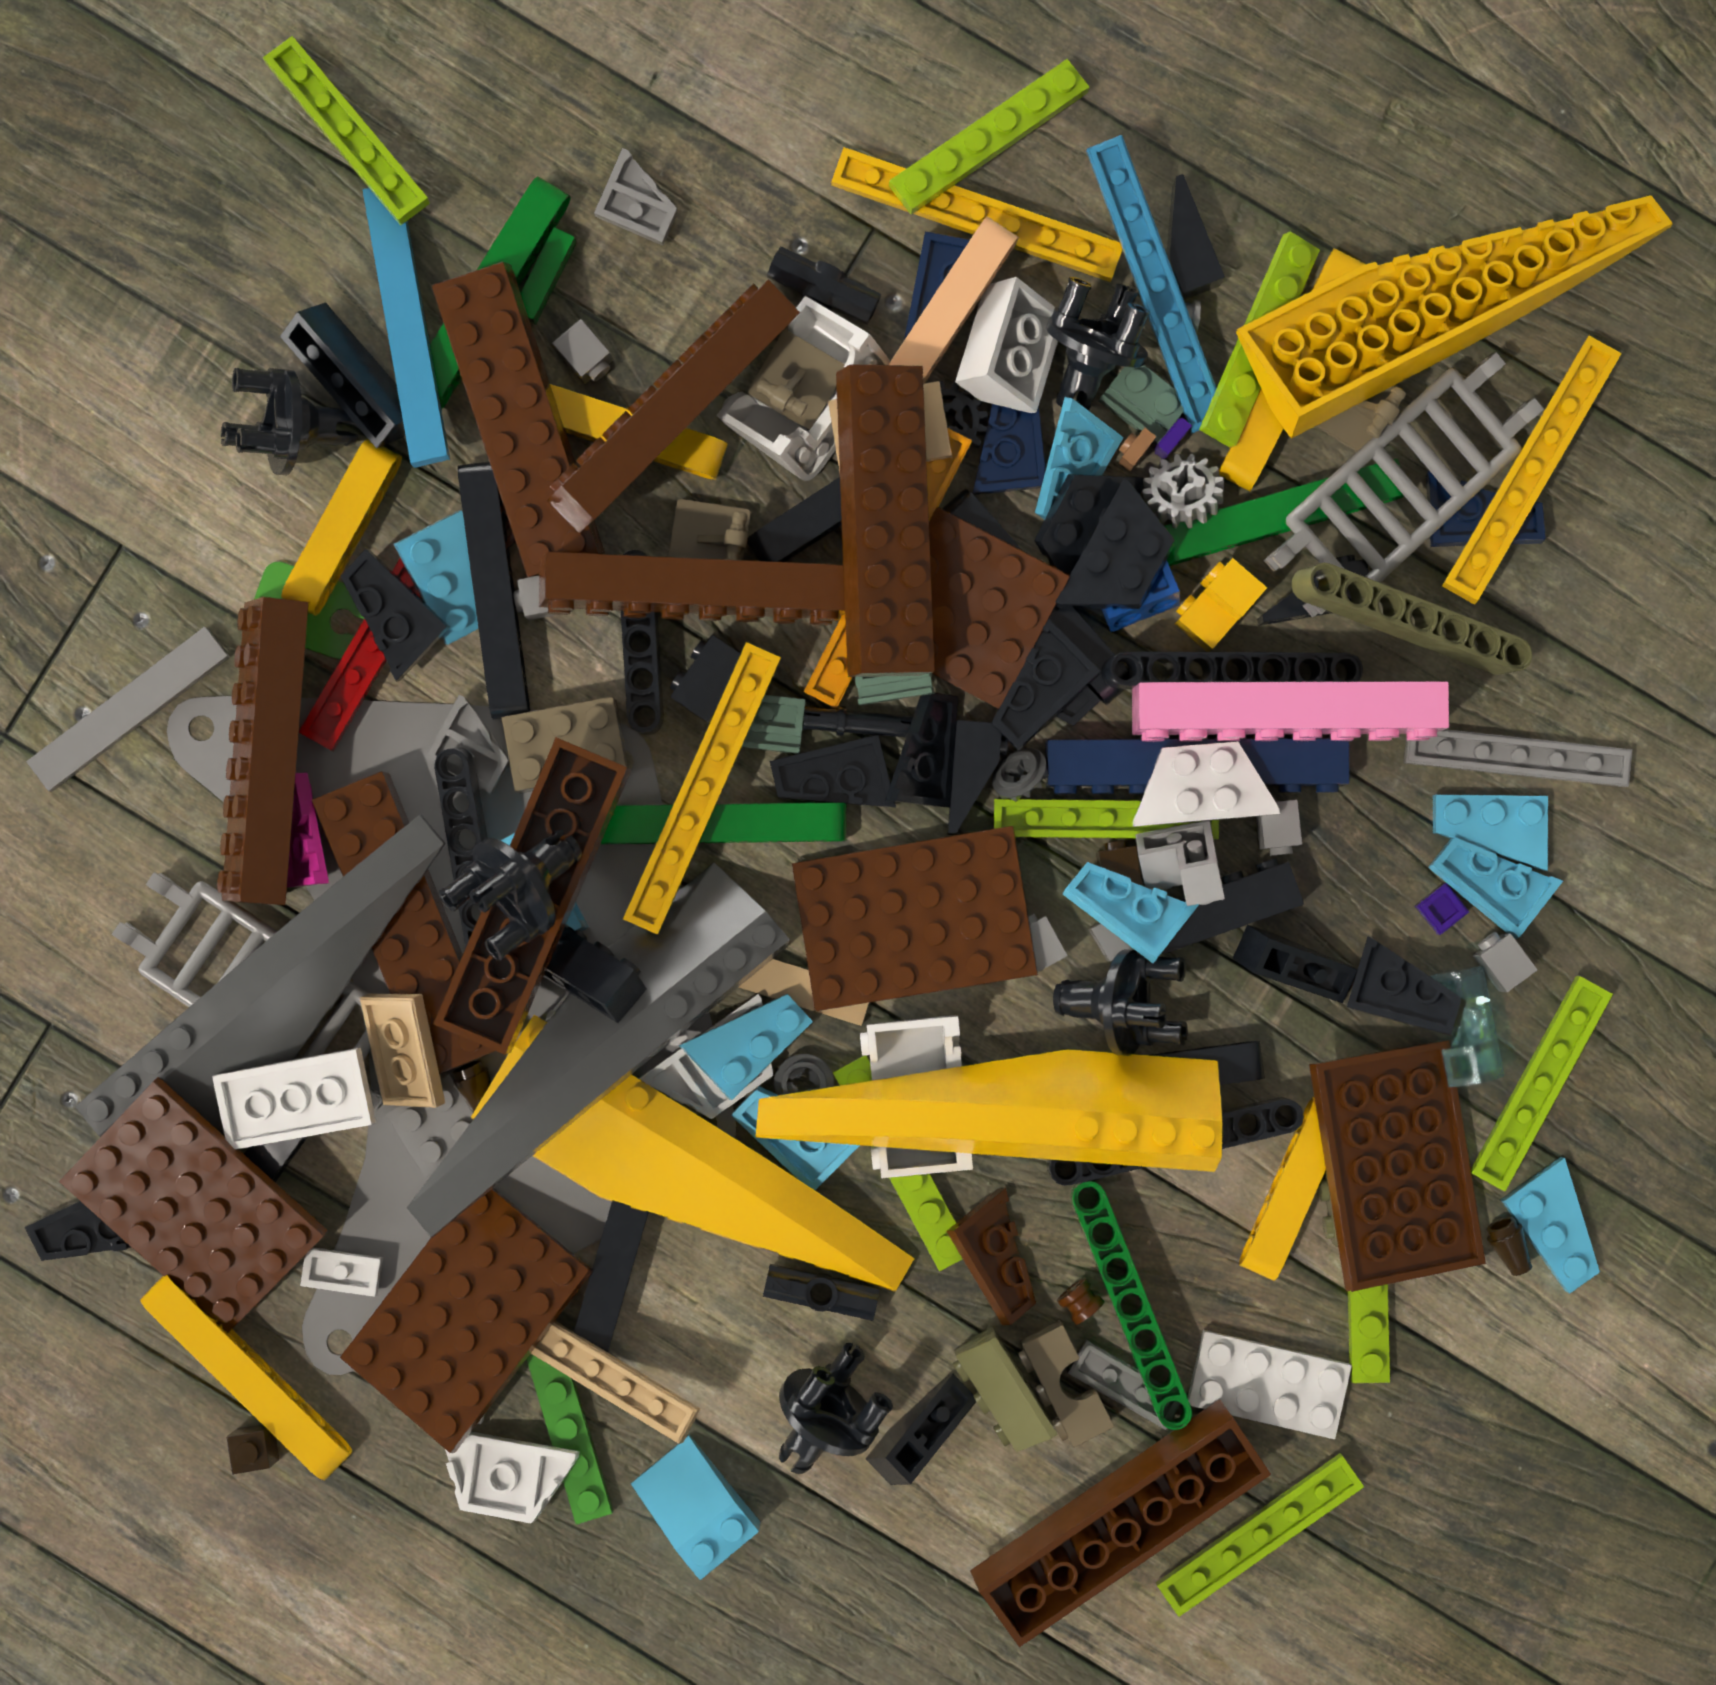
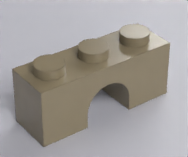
[1018,1320,1114,1448]

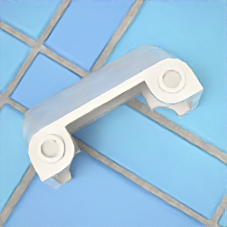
[717,296,891,481]
[860,1015,973,1178]

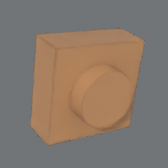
[1119,427,1156,472]

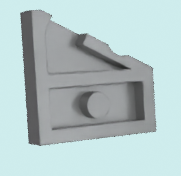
[594,148,678,246]
[425,695,510,794]

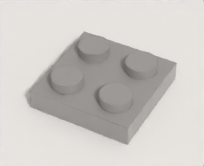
[385,1073,474,1178]

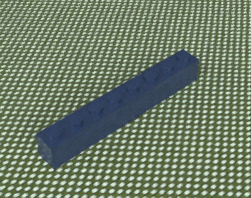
[1045,739,1349,794]

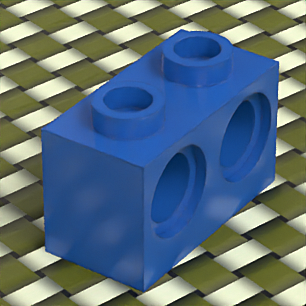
[1101,560,1180,632]

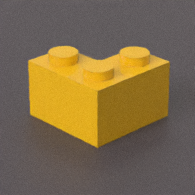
[1175,558,1267,652]

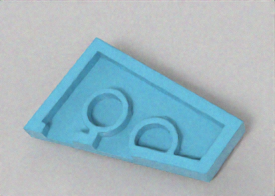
[1035,397,1124,520]
[394,510,478,645]
[1433,795,1548,871]
[1428,837,1563,939]
[1063,862,1199,963]
[679,994,813,1100]
[731,1086,860,1190]
[1501,1157,1600,1294]

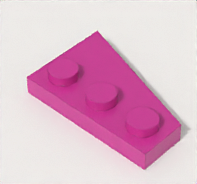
[287,773,329,888]

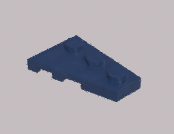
[904,231,970,340]
[973,404,1045,495]
[1425,471,1546,547]

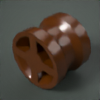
[1057,1278,1105,1325]

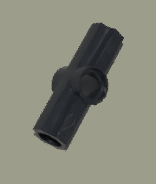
[767,246,881,325]
[763,1264,880,1321]

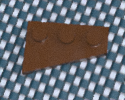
[946,1188,1036,1325]

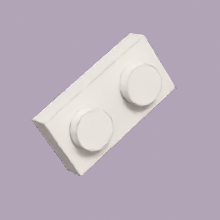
[300,1248,383,1297]

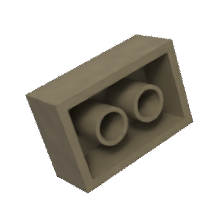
[501,696,629,794]

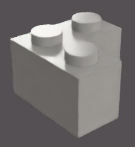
[1135,820,1225,906]

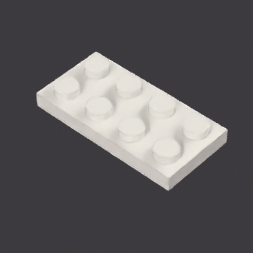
[212,1047,376,1149]
[1188,1329,1352,1439]

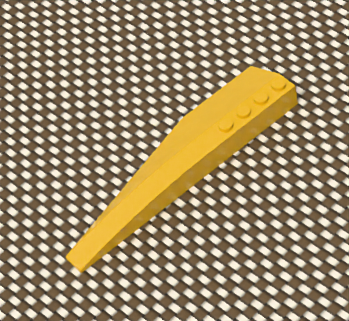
[1236,195,1673,439]
[471,1015,914,1292]
[756,1049,1222,1172]

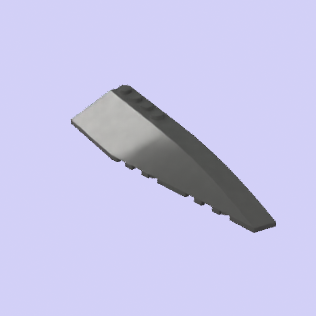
[75,814,446,1137]
[407,863,790,1238]

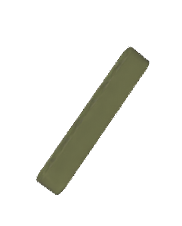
[1292,562,1532,675]

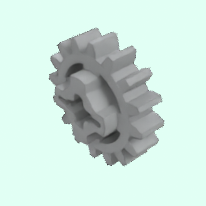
[1142,454,1224,528]

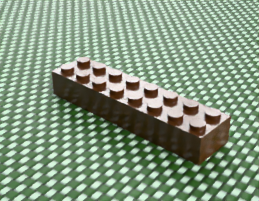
[431,262,605,577]
[547,279,800,533]
[836,364,935,677]
[539,552,845,625]
[217,597,308,905]
[434,737,631,1055]
[312,771,496,1075]
[970,1399,1271,1648]

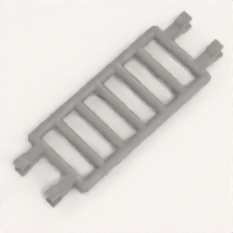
[1264,352,1544,617]
[111,872,382,1110]

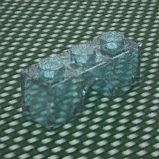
[1429,965,1505,1087]

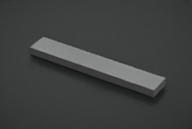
[26,627,230,792]
[1404,729,1632,787]

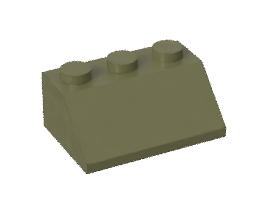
[953,1326,1058,1452]

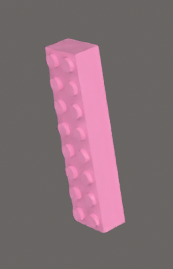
[1132,682,1449,742]

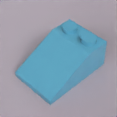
[631,1435,761,1580]

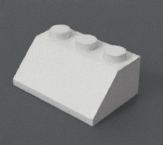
[955,277,1058,413]

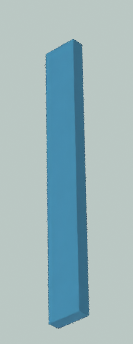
[1086,135,1217,433]
[362,188,450,468]

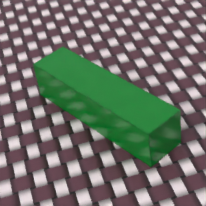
[521,227,577,325]

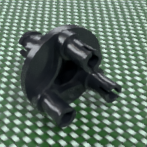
[1046,277,1150,411]
[221,368,358,476]
[439,829,582,961]
[1053,949,1188,1056]
[779,1343,893,1474]

